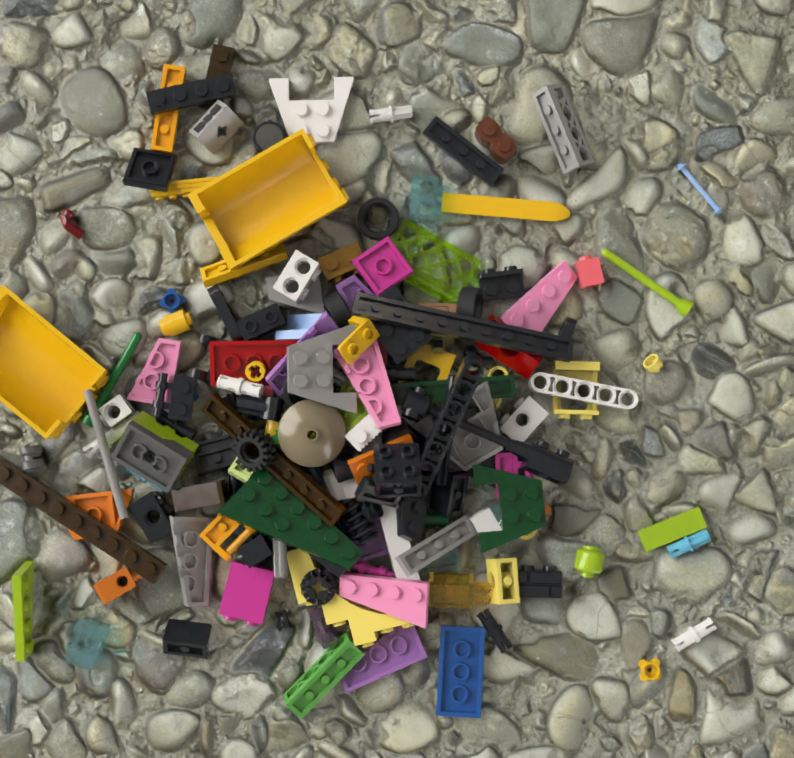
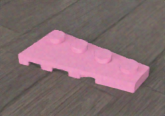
[499,261,578,332]

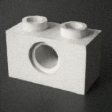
[498,396,549,442]

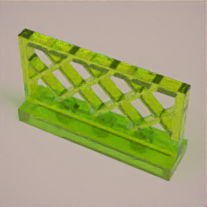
[392,219,481,303]

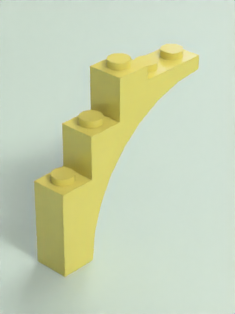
[287,548,414,648]

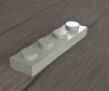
[395,515,478,578]

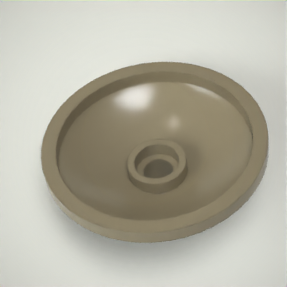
[278,399,346,467]

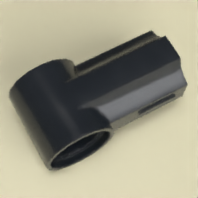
[237,394,284,422]

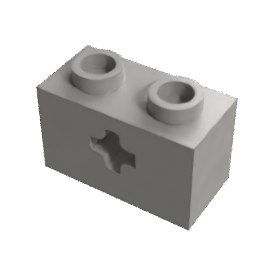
[188,100,243,154]

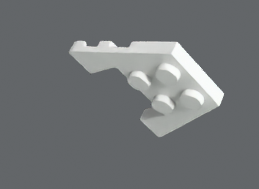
[269,77,354,144]

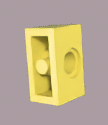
[486,557,520,605]

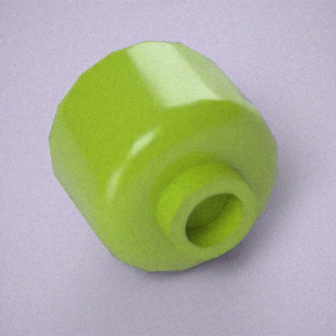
[574,544,605,578]

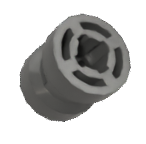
[19,445,45,470]

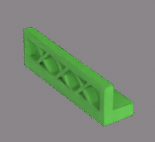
[283,631,365,719]

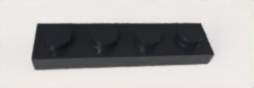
[146,73,237,115]
[422,116,504,188]

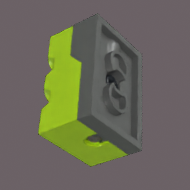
[111,410,199,493]

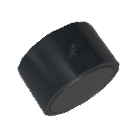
[253,120,287,153]

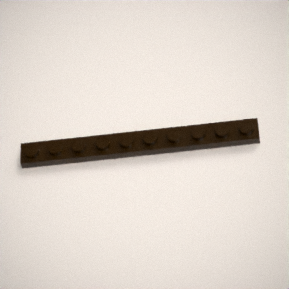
[0,455,167,584]

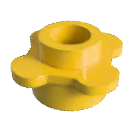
[638,658,661,682]

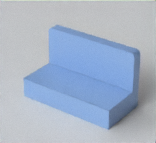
[275,313,322,340]

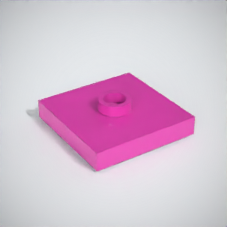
[352,236,414,296]

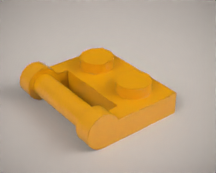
[199,515,258,562]

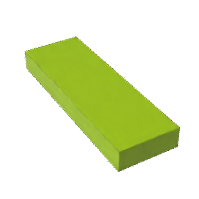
[637,506,707,552]

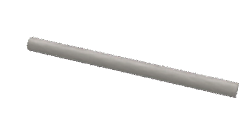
[83,389,129,520]

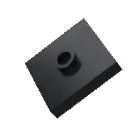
[123,147,177,192]

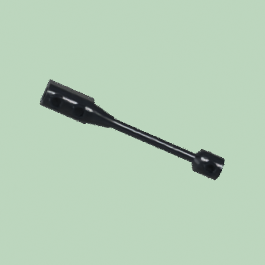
[401,386,574,486]

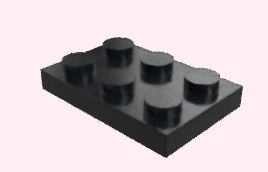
[371,285,434,365]

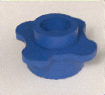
[159,288,186,313]

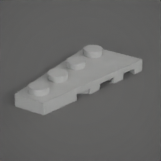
[169,516,214,607]

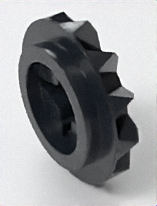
[300,569,337,606]

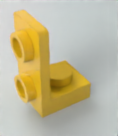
[337,316,380,364]

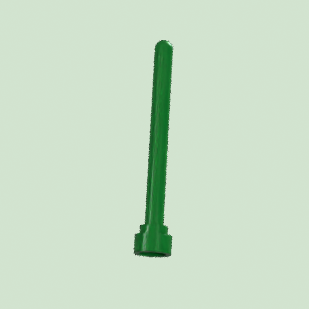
[80,332,142,428]

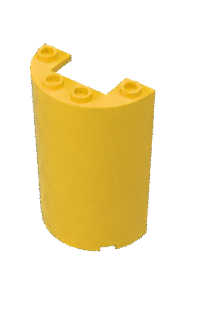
[187,128,350,271]
[0,285,109,439]

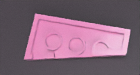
[333,339,401,430]
[339,572,430,628]

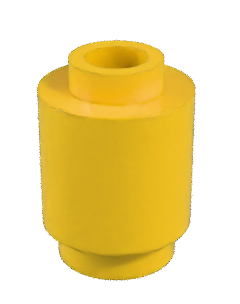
[159,309,194,337]

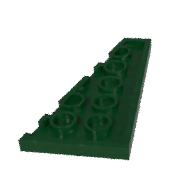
[217,468,364,571]

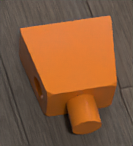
[93,567,143,605]

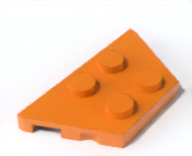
[64,488,135,540]

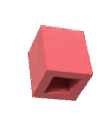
[574,255,605,290]

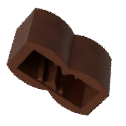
[474,117,517,165]

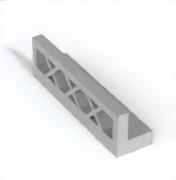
[531,83,595,175]

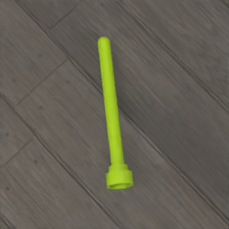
[601,249,694,317]

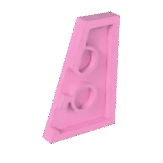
[126,338,182,404]

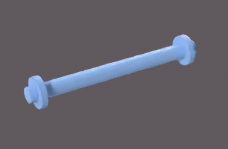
[677,163,723,215]

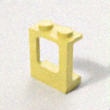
[552,360,600,420]

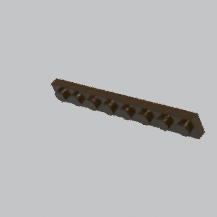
[201,392,346,527]

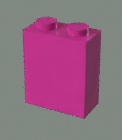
[219,559,275,626]

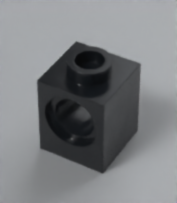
[330,445,362,483]

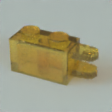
[428,572,492,610]

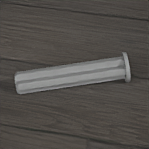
[272,538,288,579]

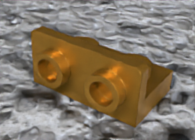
[317,241,362,285]

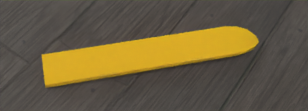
[441,193,570,222]

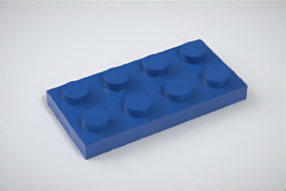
[436,624,485,718]

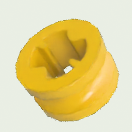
[245,361,266,382]

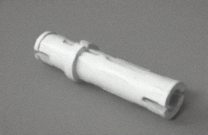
[82,411,140,459]

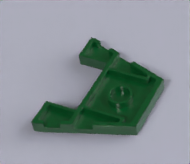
[472,464,546,553]

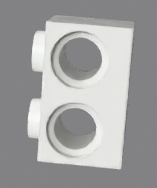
[273,250,321,304]

